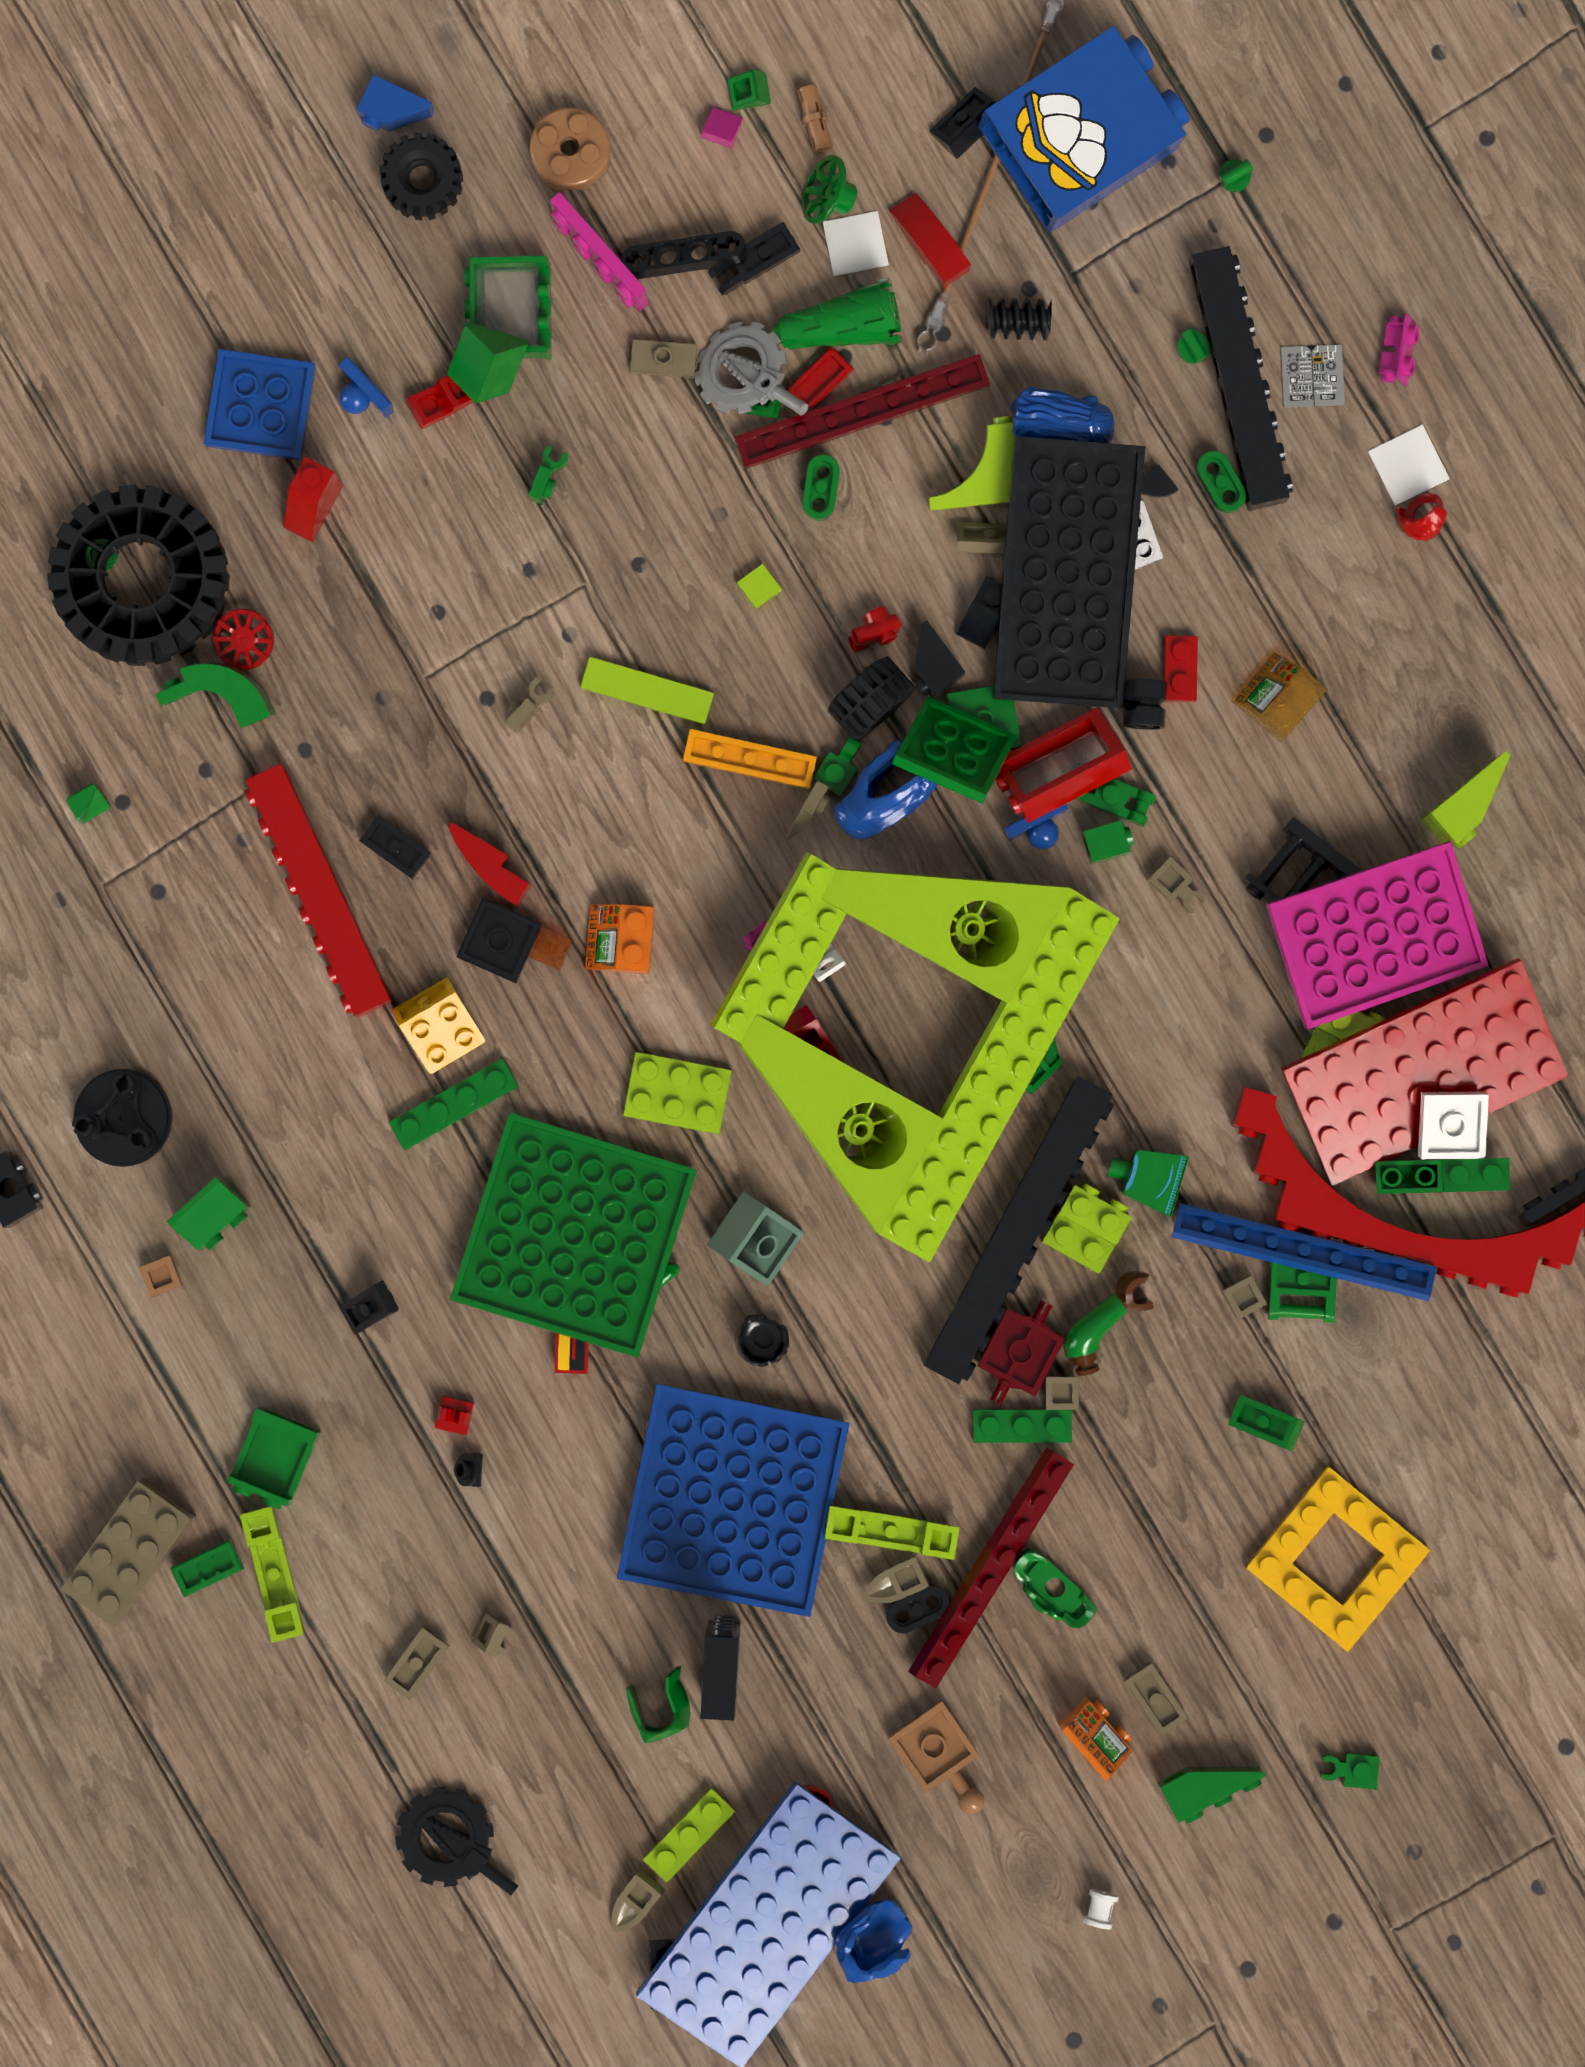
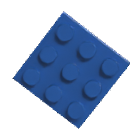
[204,349,316,461]

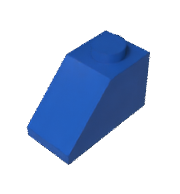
[356,75,434,132]

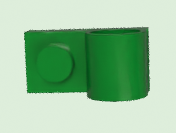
[1228,1395,1305,1452]

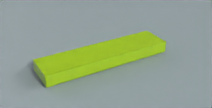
[580,657,714,725]

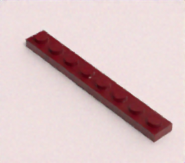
[735,354,990,469]
[908,1447,1074,1688]

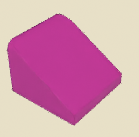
[702,107,743,149]

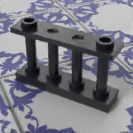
[1242,817,1362,903]

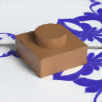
[139,1255,183,1298]

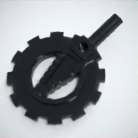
[395,1787,519,1896]

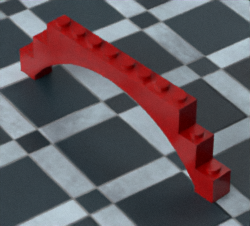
[1231,1087,1585,1298]

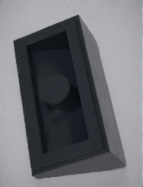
[929,87,996,159]

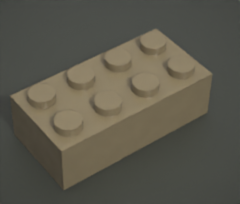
[61,1479,197,1627]

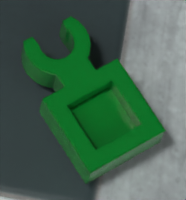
[1320,1752,1380,1790]

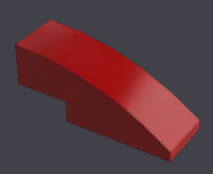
[889,193,971,288]
[448,822,531,908]

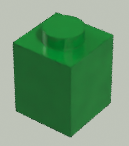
[1082,820,1134,865]

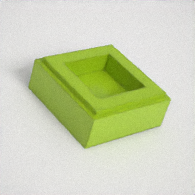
[737,563,782,610]

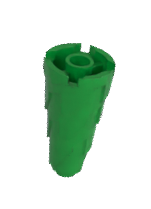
[773,278,902,350]

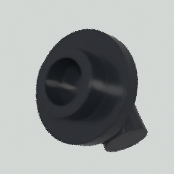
[454,1453,483,1487]

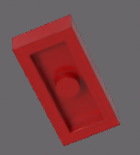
[1163,635,1198,702]

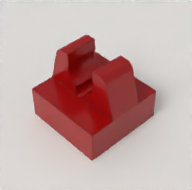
[434,1396,474,1435]

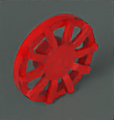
[213,609,274,670]

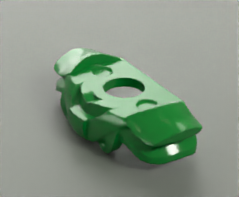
[1013,1548,1097,1628]

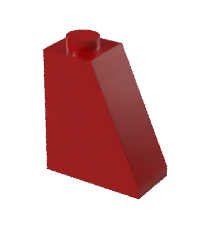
[283,457,343,543]

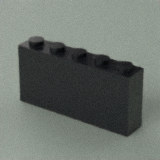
[700,1615,741,1721]

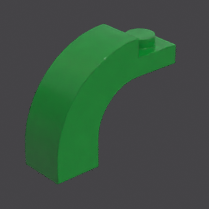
[155,663,276,728]

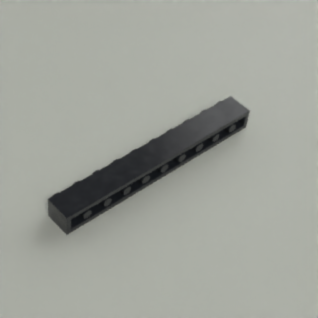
[923,1076,1114,1385]

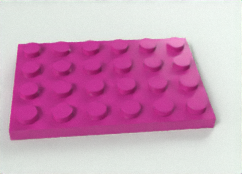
[1266,841,1489,1029]

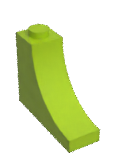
[928,416,1014,511]

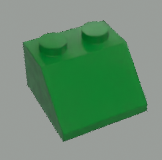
[166,1177,251,1251]

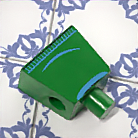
[1107,1150,1189,1217]

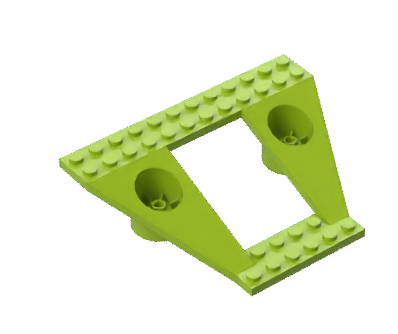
[709,852,1120,1263]

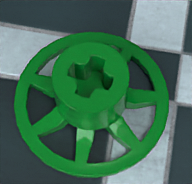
[802,155,857,224]

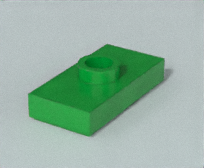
[170,1539,245,1597]

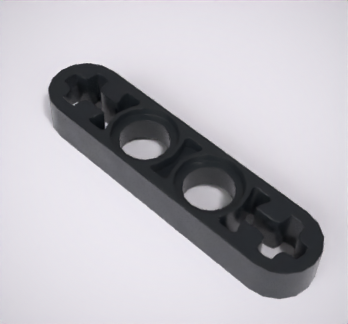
[621,231,747,279]

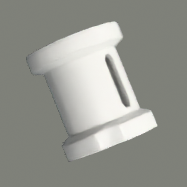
[1083,1889,1119,1930]

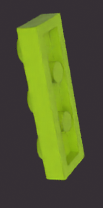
[643,1787,736,1883]

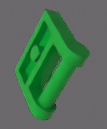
[1267,1262,1337,1323]

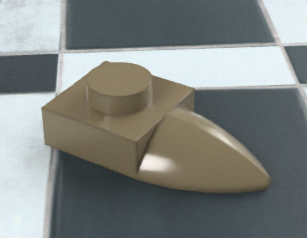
[785,780,831,840]
[862,1556,929,1604]
[611,1869,665,1932]

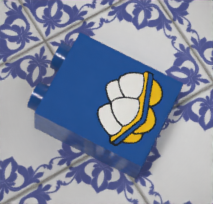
[978,26,1189,234]

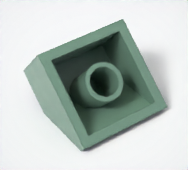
[707,1191,804,1287]

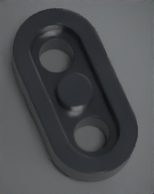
[886,1585,949,1633]

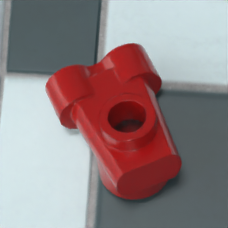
[848,606,901,653]

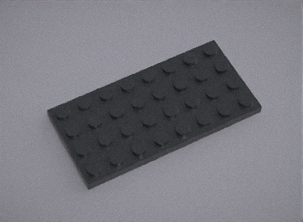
[992,436,1146,708]

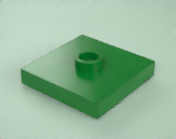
[947,686,1022,749]

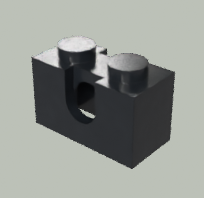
[0,1151,43,1228]

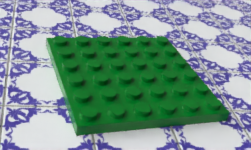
[450,1112,697,1359]

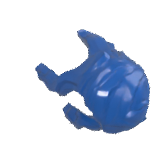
[1011,386,1114,443]
[833,740,938,840]

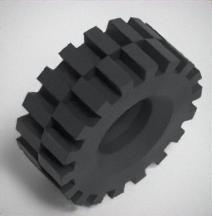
[380,133,463,221]

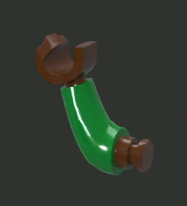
[1064,1271,1154,1376]

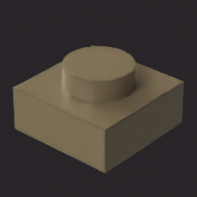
[1222,1275,1267,1320]
[1045,1376,1079,1410]

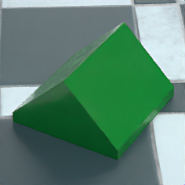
[447,322,528,404]

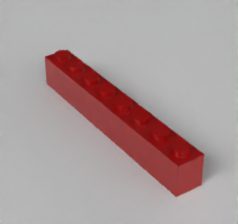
[244,763,393,1018]

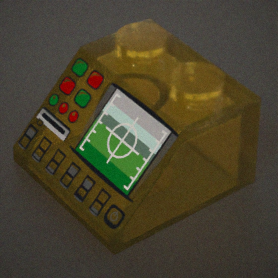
[1232,652,1328,743]

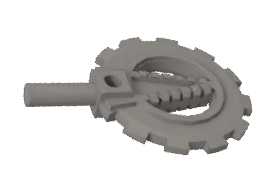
[695,322,808,415]

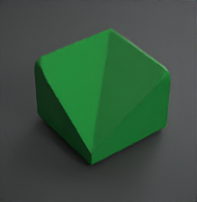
[66,783,110,824]

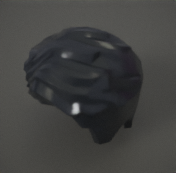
[735,1314,789,1367]

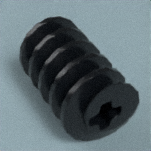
[985,297,1052,341]

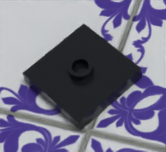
[456,898,543,984]

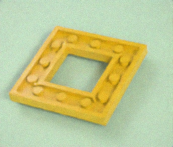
[1245,1466,1431,1652]

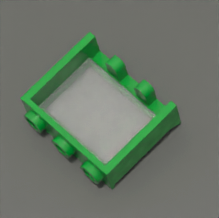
[464,256,552,360]

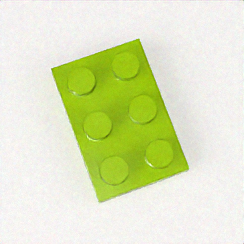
[623,1052,732,1135]

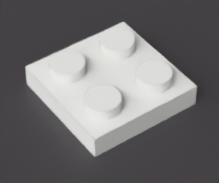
[1418,1092,1489,1159]

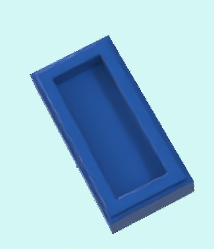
[339,357,394,418]
[1004,804,1068,850]

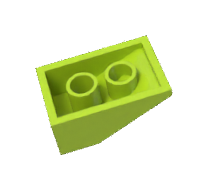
[1421,750,1511,849]

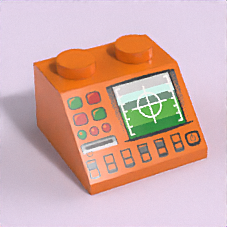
[585,904,655,975]
[1058,1697,1133,1781]

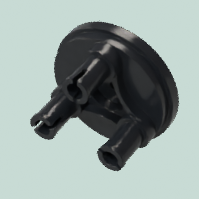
[72,1069,173,1167]

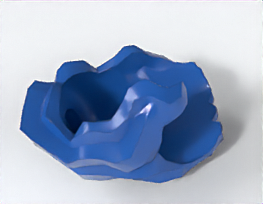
[835,1899,912,1983]

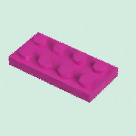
[550,192,648,312]

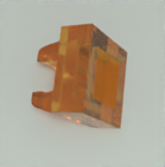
[530,928,573,971]

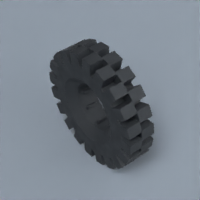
[47,485,230,666]

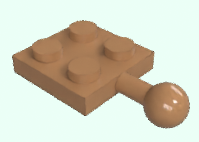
[888,1700,984,1814]

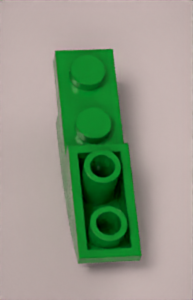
[1376,1158,1511,1194]

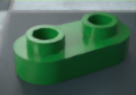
[1196,451,1246,513]
[803,455,840,521]

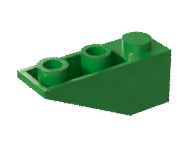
[1157,1767,1266,1823]

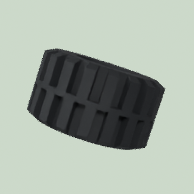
[828,656,915,740]

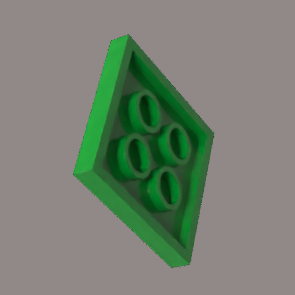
[892,696,1017,804]

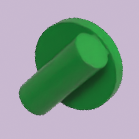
[1219,159,1253,192]
[1177,328,1210,364]

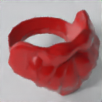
[1397,493,1447,542]

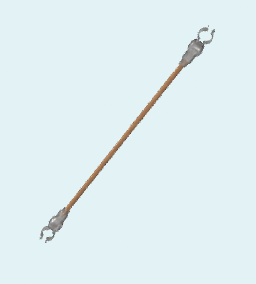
[917,0,1065,356]

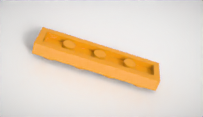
[683,729,817,790]

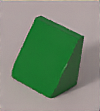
[727,69,771,110]

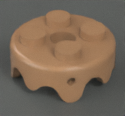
[530,108,611,192]

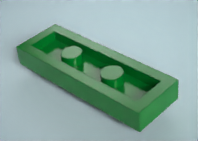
[973,1409,1072,1443]

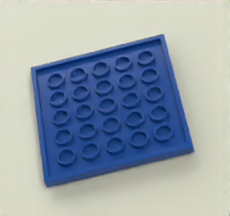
[616,1384,849,1617]

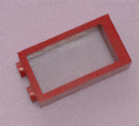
[995,707,1132,823]

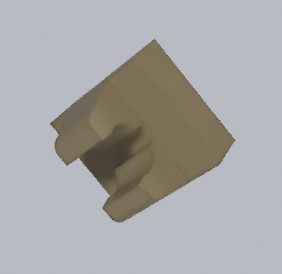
[472,1613,516,1657]

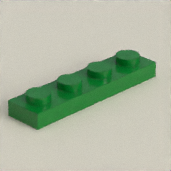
[388,1058,519,1151]

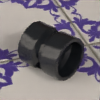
[1122,678,1167,730]

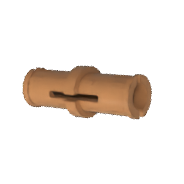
[797,85,833,154]

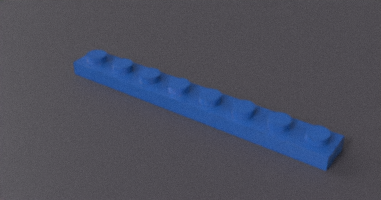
[1172,1203,1437,1301]

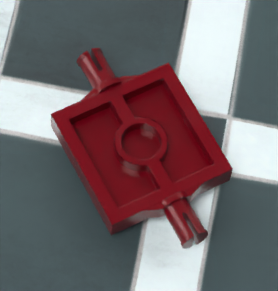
[977,1300,1065,1405]

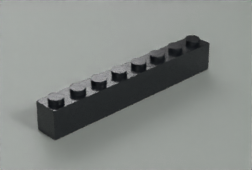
[1189,246,1293,511]

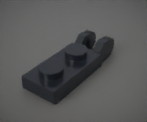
[708,222,800,296]
[1518,1167,1585,1226]

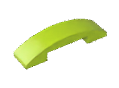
[240,1506,304,1643]
[824,1506,960,1560]

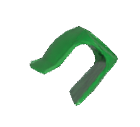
[626,1666,691,1743]

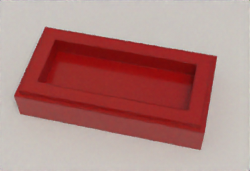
[786,346,854,412]

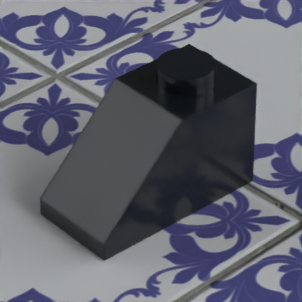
[913,620,966,699]

